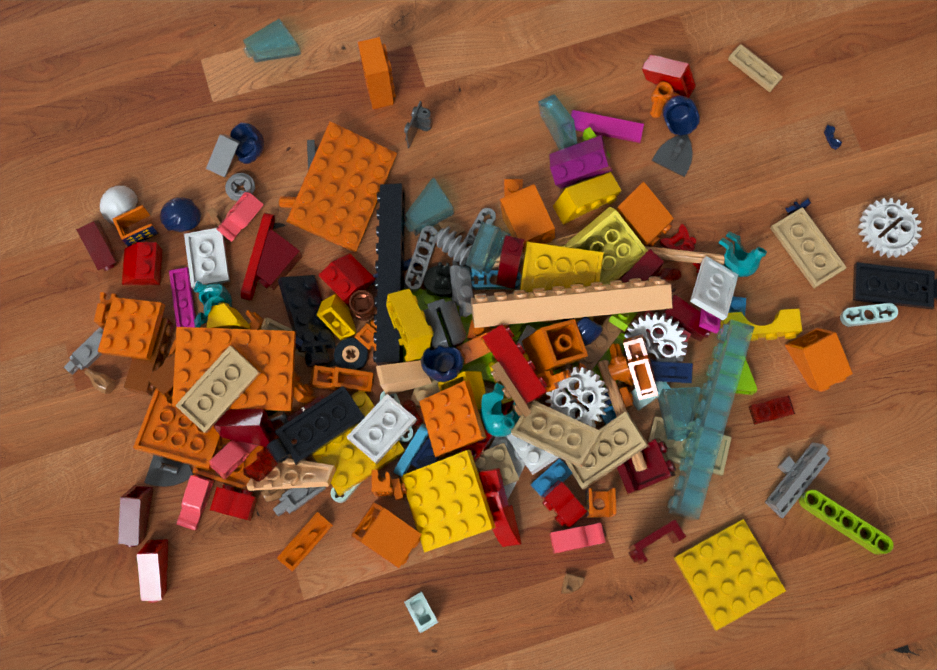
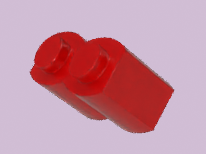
[541,480,587,528]
[210,485,257,521]

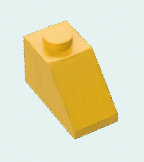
[317,294,356,341]
[207,303,250,329]

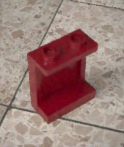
[617,438,676,494]
[628,519,686,565]

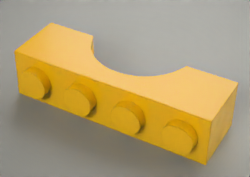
[720,309,802,342]

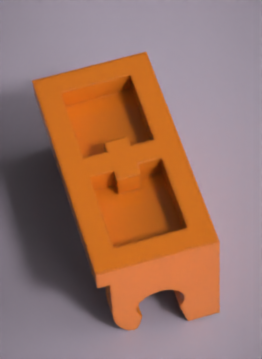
[371,469,394,496]

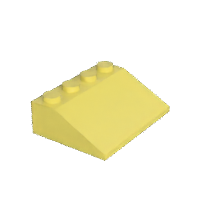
[563,207,648,285]

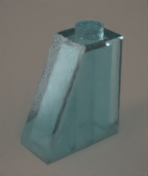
[243,19,301,63]
[538,94,577,150]
[404,178,454,236]
[466,222,510,275]
[658,387,701,441]

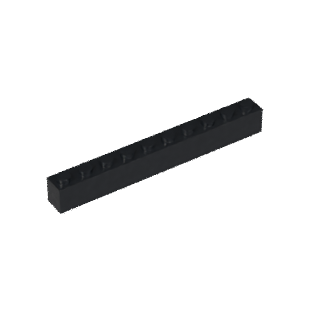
[373,183,405,366]

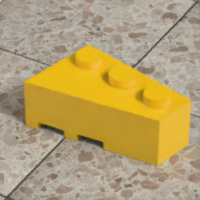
[553,172,622,225]
[386,289,433,362]

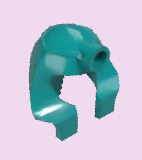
[719,231,767,277]
[194,281,232,328]
[481,383,521,437]

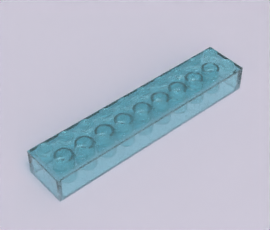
[667,319,754,521]

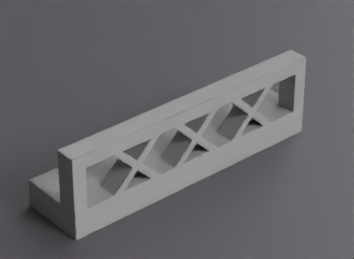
[765,442,830,518]

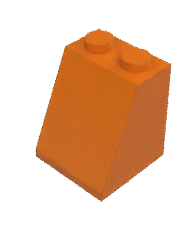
[617,182,674,247]
[500,184,555,252]
[522,319,588,375]
[785,328,853,392]
[351,502,422,568]

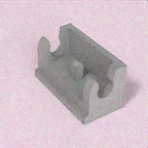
[206,134,240,177]

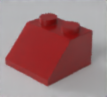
[122,242,163,285]
[318,253,375,306]

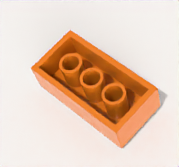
[358,37,396,109]

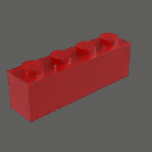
[482,324,548,405]

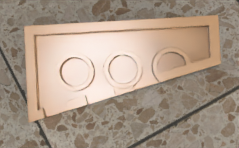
[247,454,336,491]

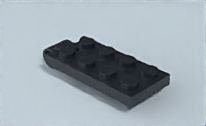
[853,262,937,310]
[278,275,336,367]
[266,386,365,465]

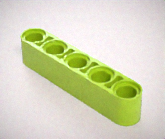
[799,490,893,555]

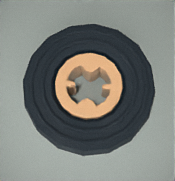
[334,338,369,370]

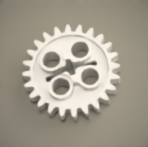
[858,198,922,258]
[624,312,688,363]
[545,367,610,428]

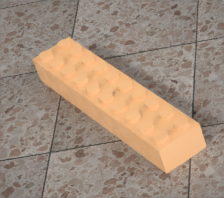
[471,277,672,328]

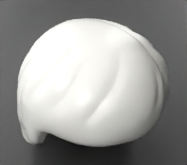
[100,185,138,224]

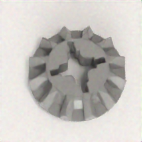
[225,173,256,201]

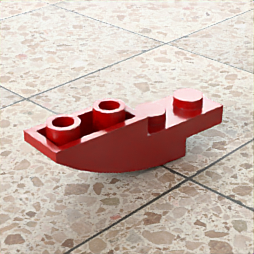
[478,468,522,547]

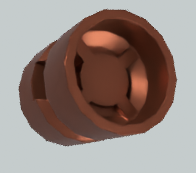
[349,290,376,321]

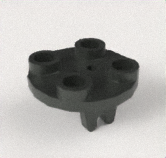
[423,262,453,297]

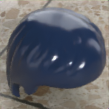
[663,95,700,135]
[230,122,264,164]
[160,197,201,233]
[561,317,603,346]
[421,346,464,382]

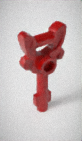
[660,224,701,273]

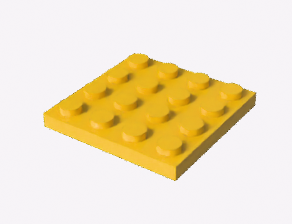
[519,241,604,324]
[312,391,405,496]
[401,450,496,553]
[674,519,786,631]

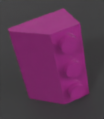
[549,135,613,189]

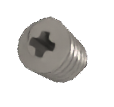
[432,226,474,266]

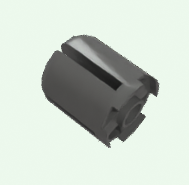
[423,297,466,350]

